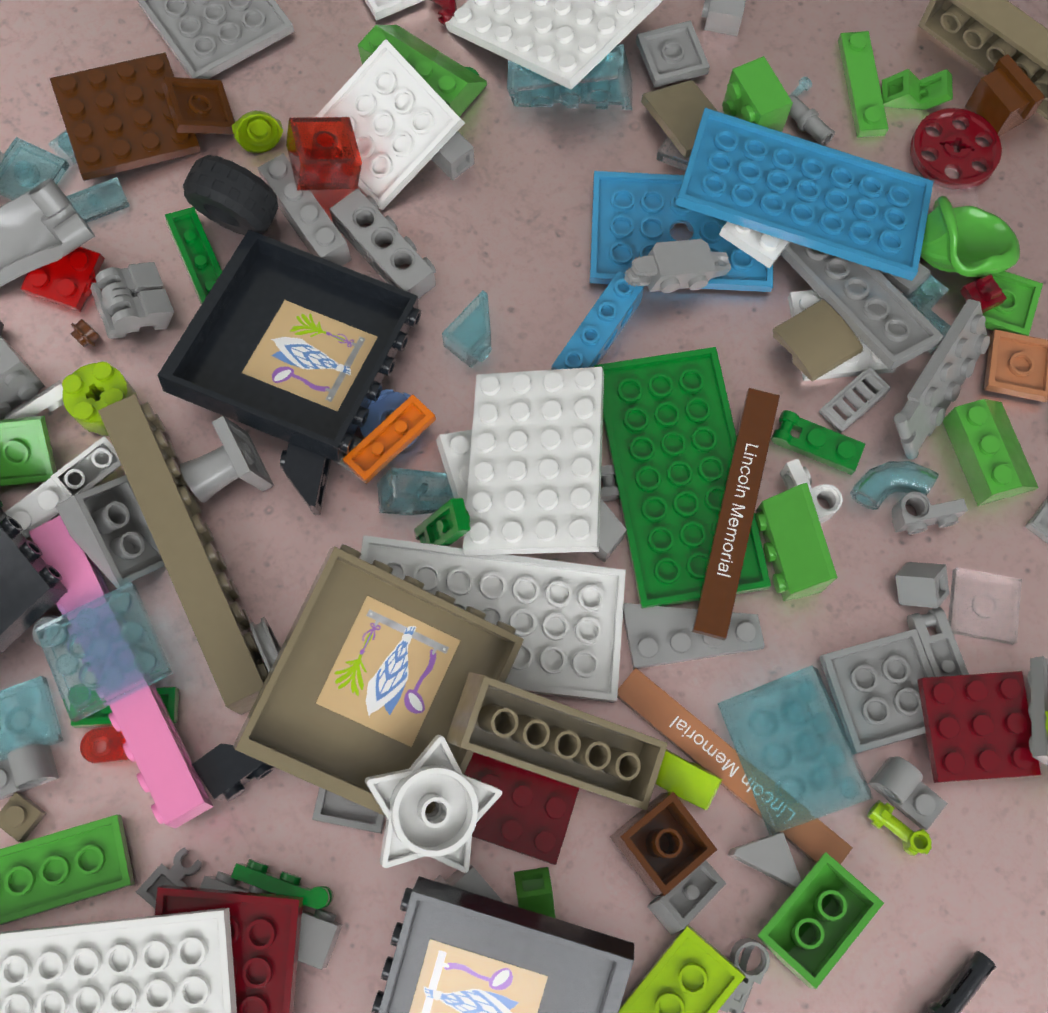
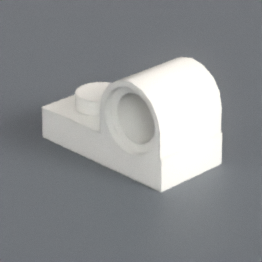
[780,459,843,524]

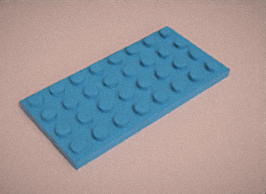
[675,108,934,281]

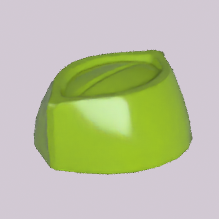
[232,110,283,153]

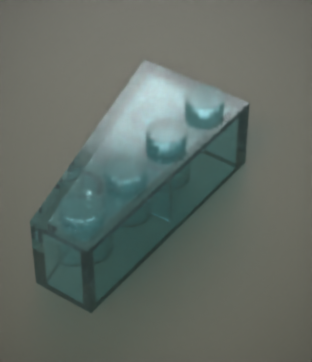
[507,44,632,110]

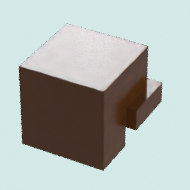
[965,54,1045,137]

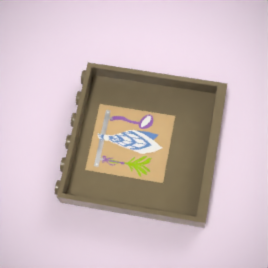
[233,544,524,816]

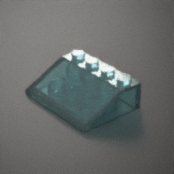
[717,665,874,835]

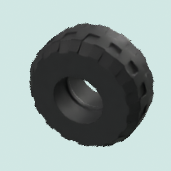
[183,155,278,235]

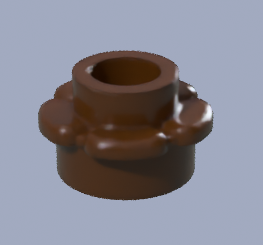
[70,319,100,347]

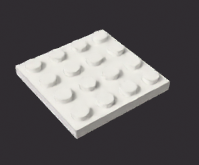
[306,39,465,211]

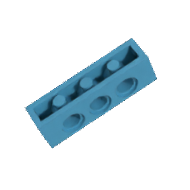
[551,270,645,370]

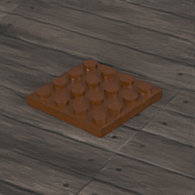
[50,52,201,181]

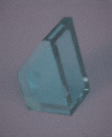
[442,290,492,368]

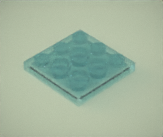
[35,582,173,722]

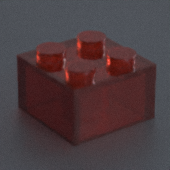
[286,117,362,191]

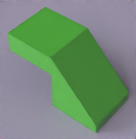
[882,69,953,110]
[514,867,556,919]

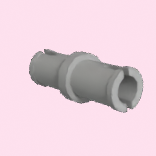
[789,94,835,146]

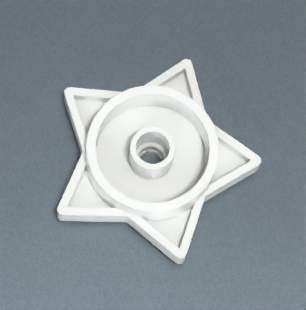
[365,735,502,873]

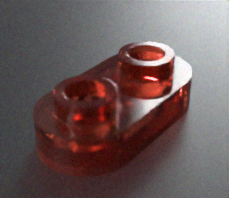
[80,726,130,764]

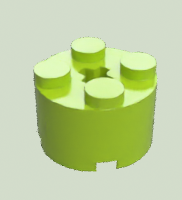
[62,361,137,436]

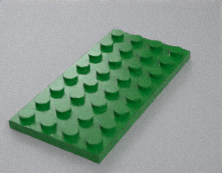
[594,347,771,609]

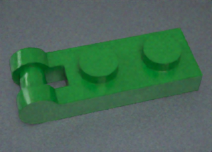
[771,410,865,475]
[414,498,471,546]
[231,859,334,909]

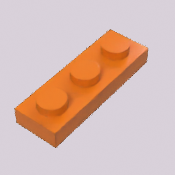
[343,394,436,484]

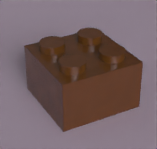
[610,792,718,896]

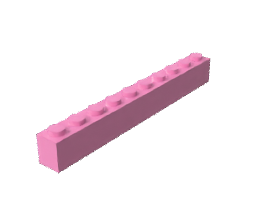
[29,515,214,829]

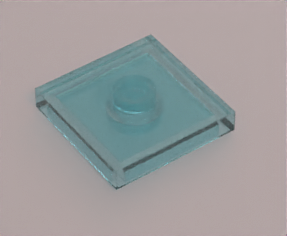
[0,137,70,200]

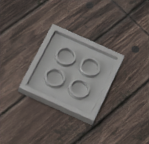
[819,629,934,754]

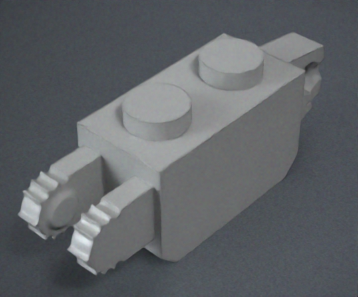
[624,239,731,293]

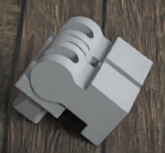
[90,262,174,339]

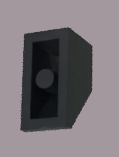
[280,443,331,515]

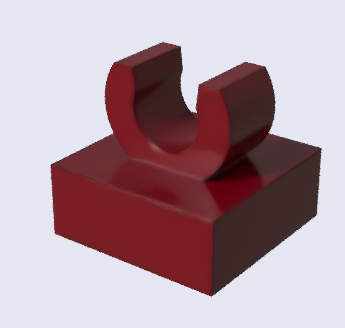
[960,274,1007,313]

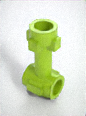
[867,800,932,856]

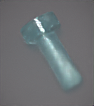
[789,76,812,97]

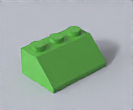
[943,399,1039,506]
[755,483,838,601]
[757,852,884,989]

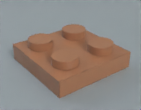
[984,329,1048,402]

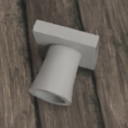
[180,416,274,503]

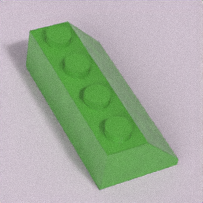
[358,25,487,117]

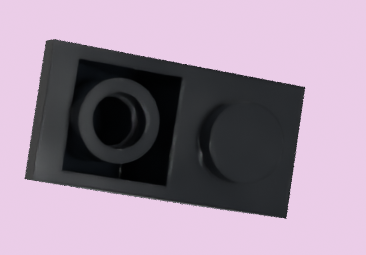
[191,743,275,801]

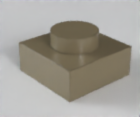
[0,792,47,842]

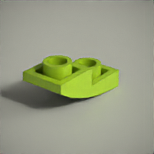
[655,749,723,810]

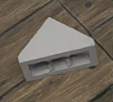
[728,832,802,888]

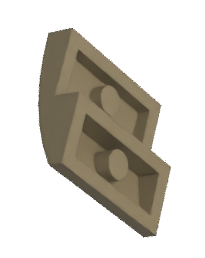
[773,299,863,382]

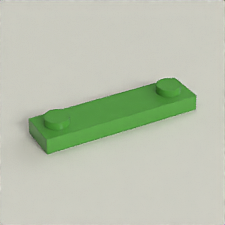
[838,31,889,138]

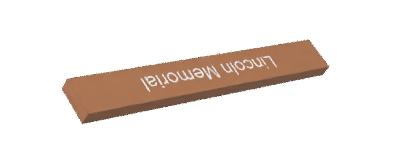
[617,668,853,865]

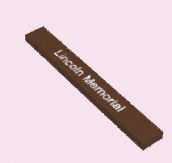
[692,388,780,640]

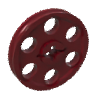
[910,108,1002,191]

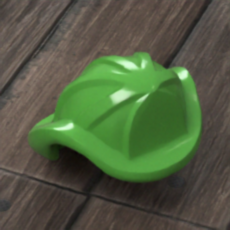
[920,196,1020,277]

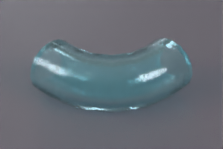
[850,461,939,510]

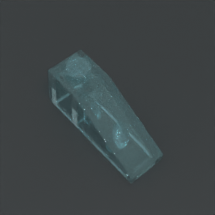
[377,467,454,515]

